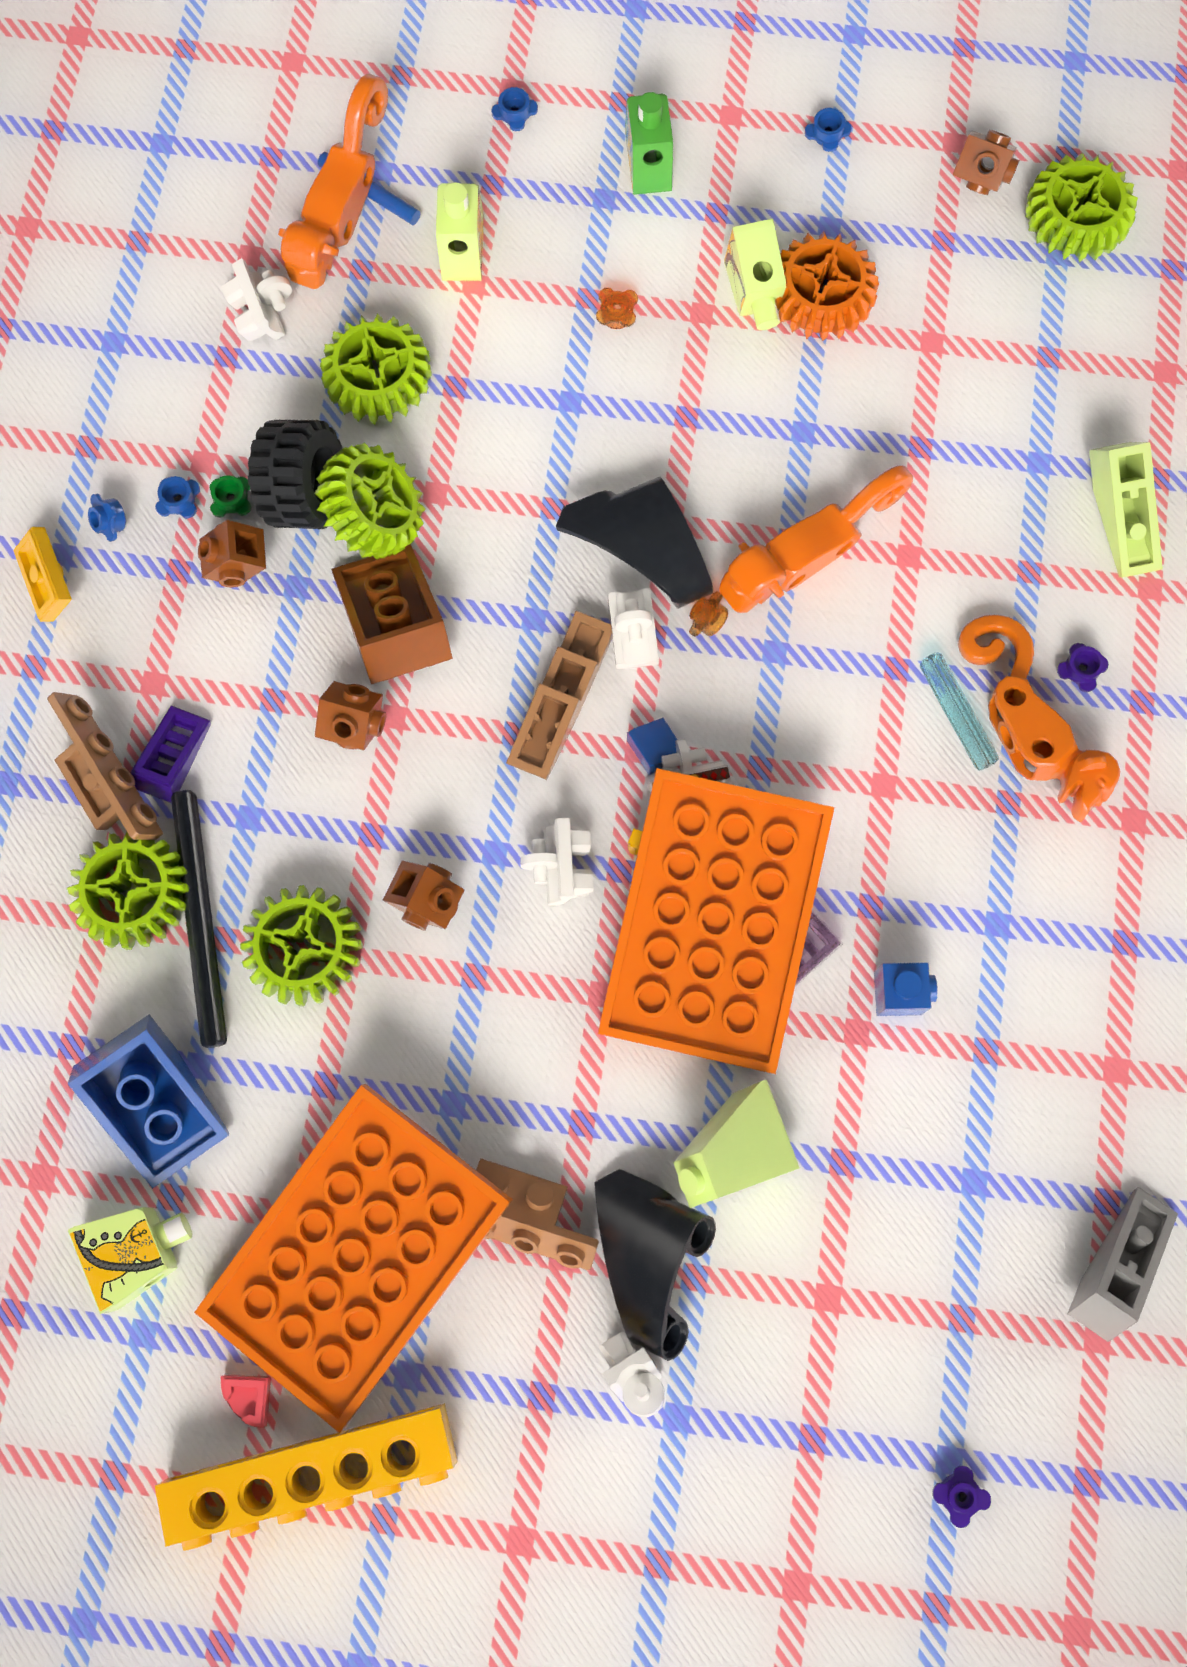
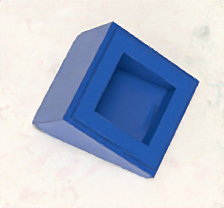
[627,718,678,775]

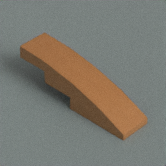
[506,611,612,780]

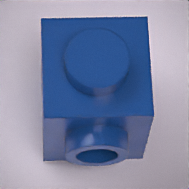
[874,963,938,1016]

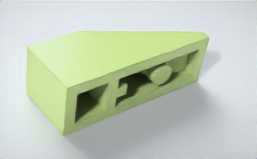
[1089,442,1163,578]

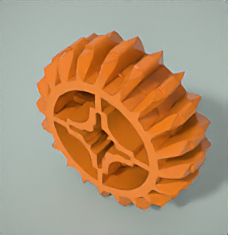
[775,231,879,341]

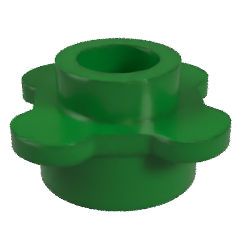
[209,475,252,518]

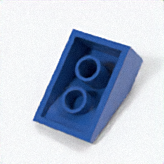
[68,1014,229,1189]

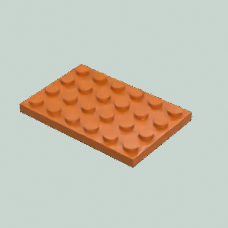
[598,768,835,1074]
[194,1084,513,1433]

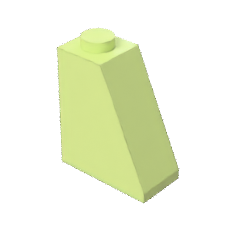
[673,1080,800,1208]

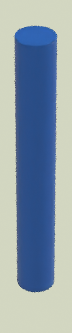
[318,152,421,225]

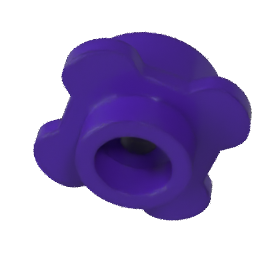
[1057,643,1109,692]
[932,1466,991,1528]

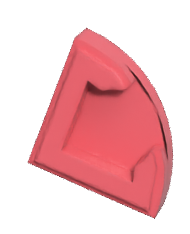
[221,1375,271,1428]

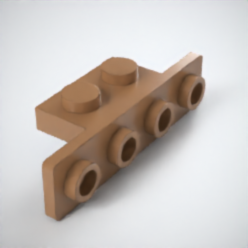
[47,692,163,840]
[476,1158,599,1270]

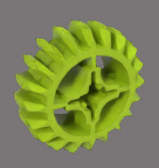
[1025,153,1138,263]
[320,313,432,425]
[314,442,425,560]
[67,831,189,950]
[240,885,363,1007]

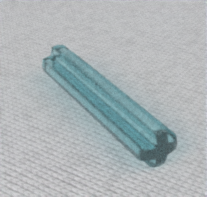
[920,652,999,771]

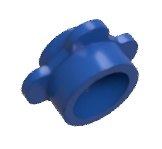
[491,87,538,131]
[804,108,852,152]
[155,476,200,519]
[88,493,126,542]

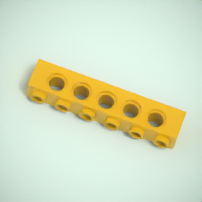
[155,1403,458,1551]

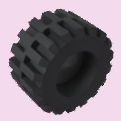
[248,420,342,529]

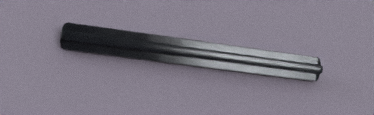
[171,790,227,1048]

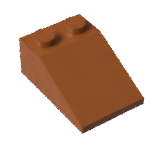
[331,544,453,685]

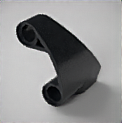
[556,477,713,609]
[594,1169,716,1361]

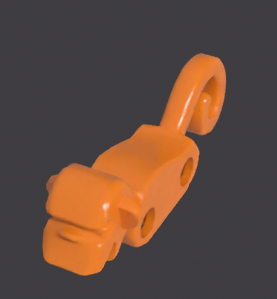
[278,74,388,289]
[719,466,913,613]
[958,615,1121,822]

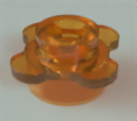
[596,288,638,329]
[689,591,728,637]

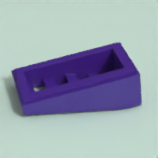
[130,705,211,803]

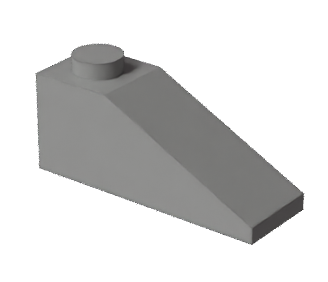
[1067,1187,1178,1342]

